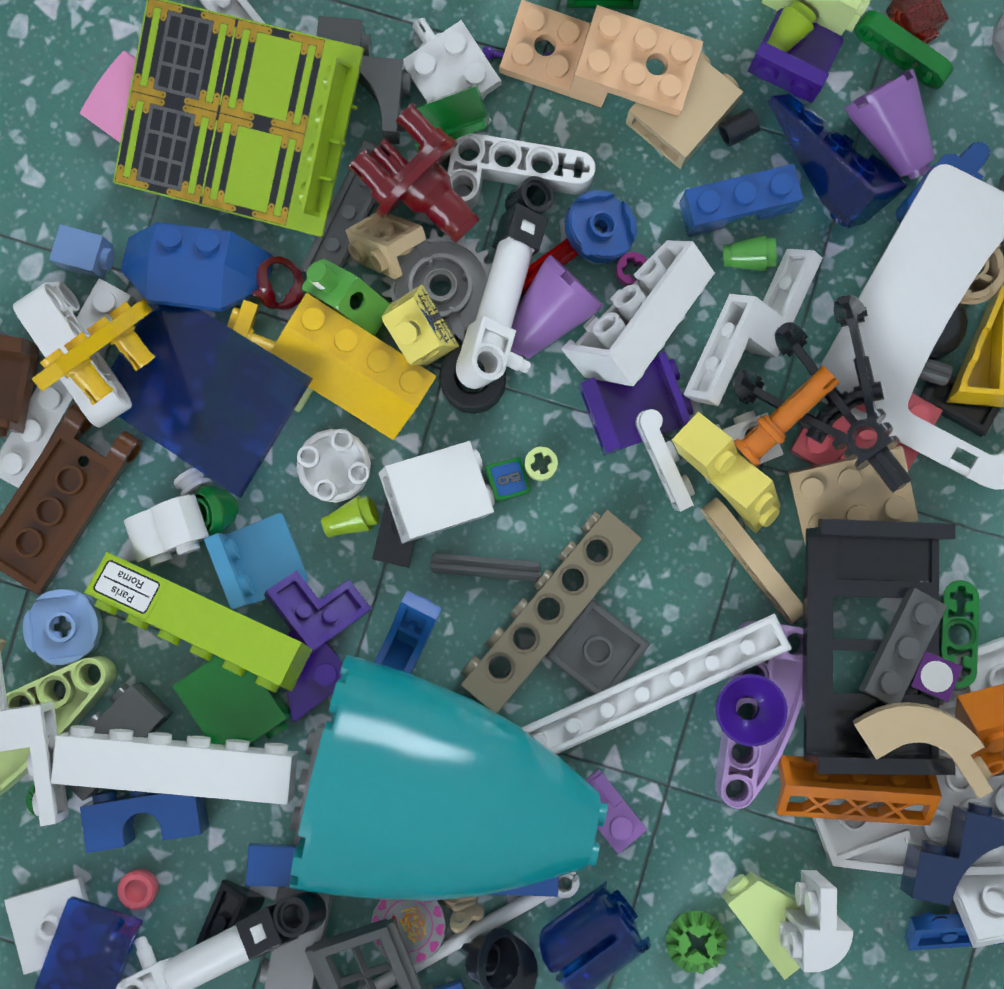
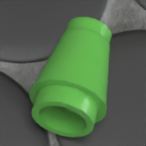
[723,234,777,272]

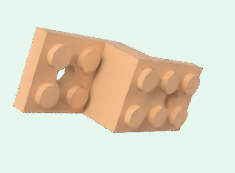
[499,0,703,116]

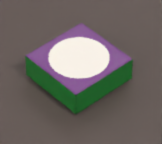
[909,651,963,703]

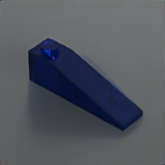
[768,94,908,228]

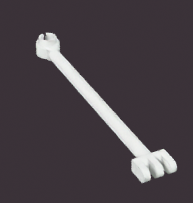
[357,871,580,989]

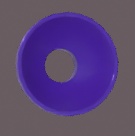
[715,674,788,747]

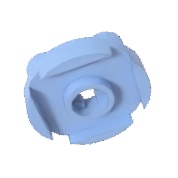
[23,589,103,665]

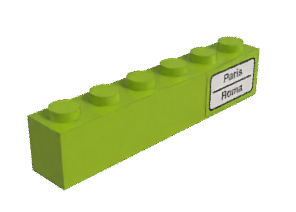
[84,552,313,693]

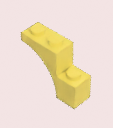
[672,412,781,533]

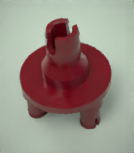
[348,103,479,243]

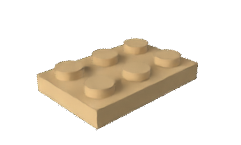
[788,446,919,544]

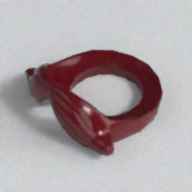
[252,256,305,310]

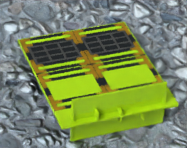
[113,0,364,237]

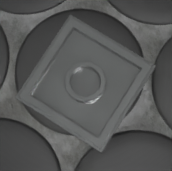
[546,599,650,695]

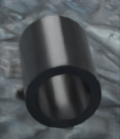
[718,108,760,147]

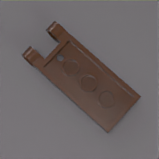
[0,403,143,595]

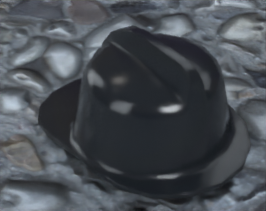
[461,927,538,989]

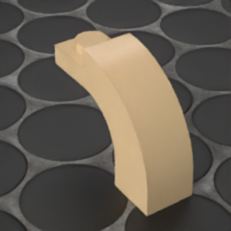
[853,702,993,799]

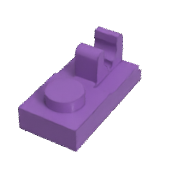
[585,768,647,854]

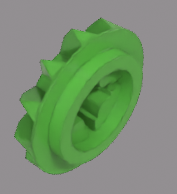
[666,911,727,974]

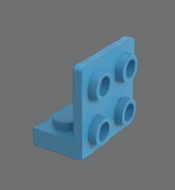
[204,513,309,610]

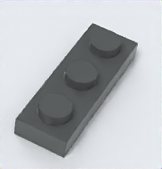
[858,588,947,705]

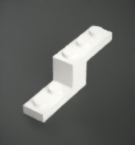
[683,249,823,406]
[0,651,69,826]

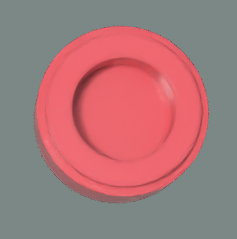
[117,868,159,910]

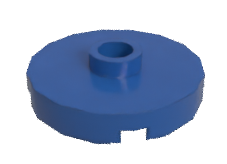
[564,190,637,264]

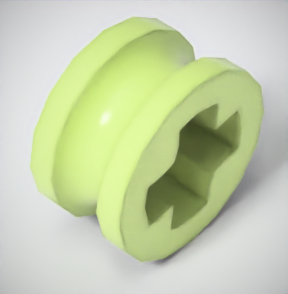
[524,446,558,481]

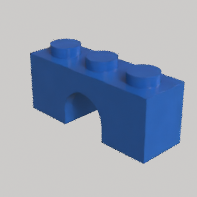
[679,164,803,237]
[80,790,209,853]

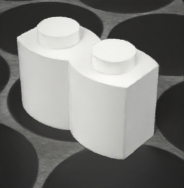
[124,494,209,567]

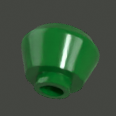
[194,486,239,536]

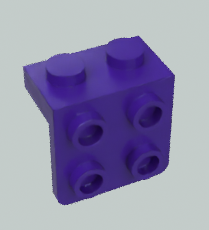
[747,8,843,103]

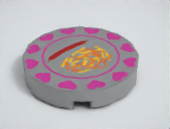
[371,899,448,965]

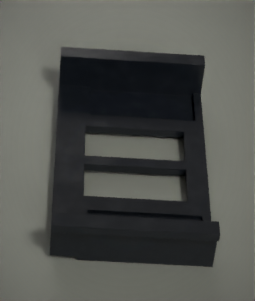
[802,519,955,775]

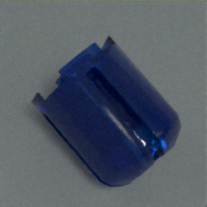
[539,881,651,989]

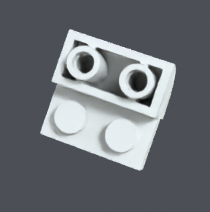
[779,870,853,972]

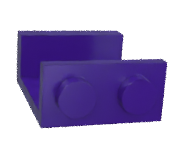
[578,351,694,456]

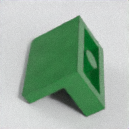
[414,84,490,153]

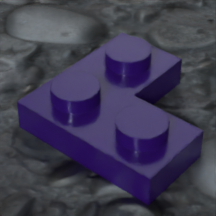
[264,570,372,655]

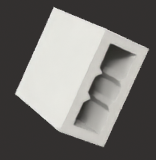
[379,441,495,544]

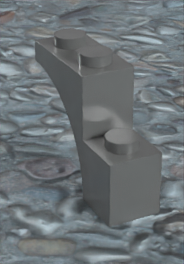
[316,16,412,144]

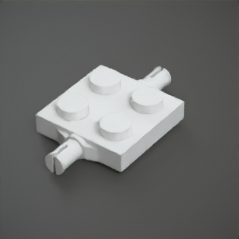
[403,18,502,124]

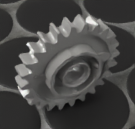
[382,228,492,345]

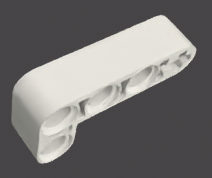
[448,133,595,210]
[13,282,132,428]

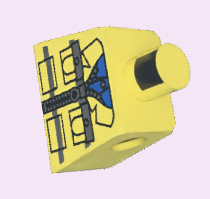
[381,285,459,366]

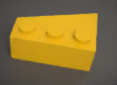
[946,285,1004,407]

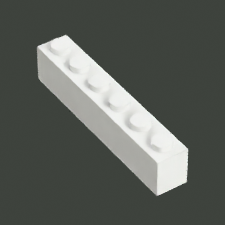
[51,725,298,805]

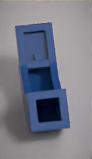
[374,591,442,674]

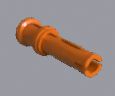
[734,365,840,467]

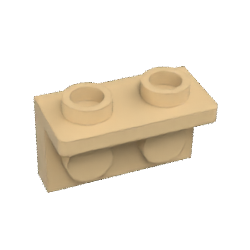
[345,213,426,279]

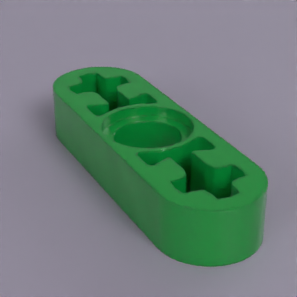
[854,10,953,89]
[939,580,979,691]

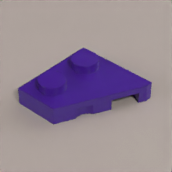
[286,631,343,722]

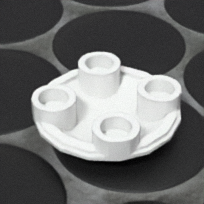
[296,429,371,503]

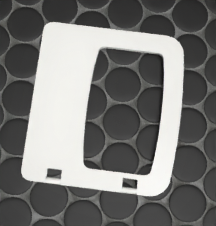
[819,164,1004,490]

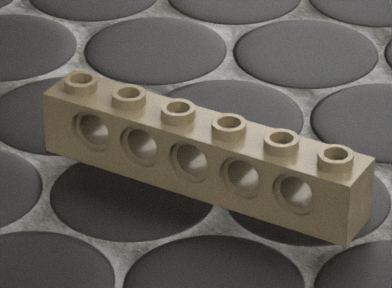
[460,510,642,713]

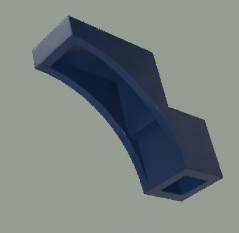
[900,802,1004,906]

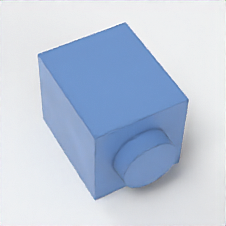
[49,224,115,280]

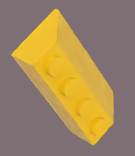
[266,293,436,440]

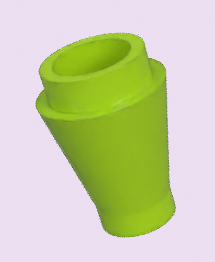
[767,1,817,53]
[321,495,380,538]

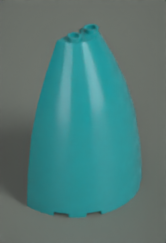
[289,655,608,901]

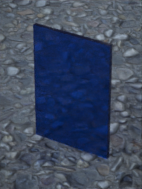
[111,303,313,498]

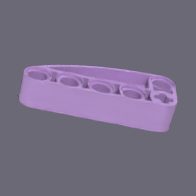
[715,620,803,809]

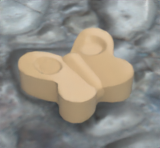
[442,897,484,933]

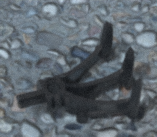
[733,295,912,493]

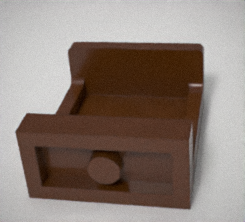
[0,335,39,438]

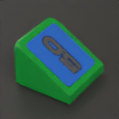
[485,457,531,503]

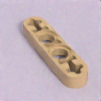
[701,498,803,624]

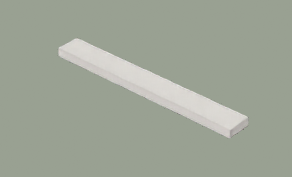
[522,614,792,754]

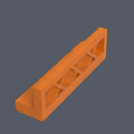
[776,755,942,826]

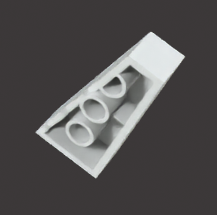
[561,240,715,386]

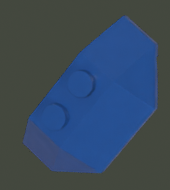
[121,222,274,312]

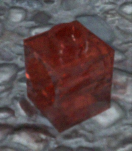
[886,0,949,44]

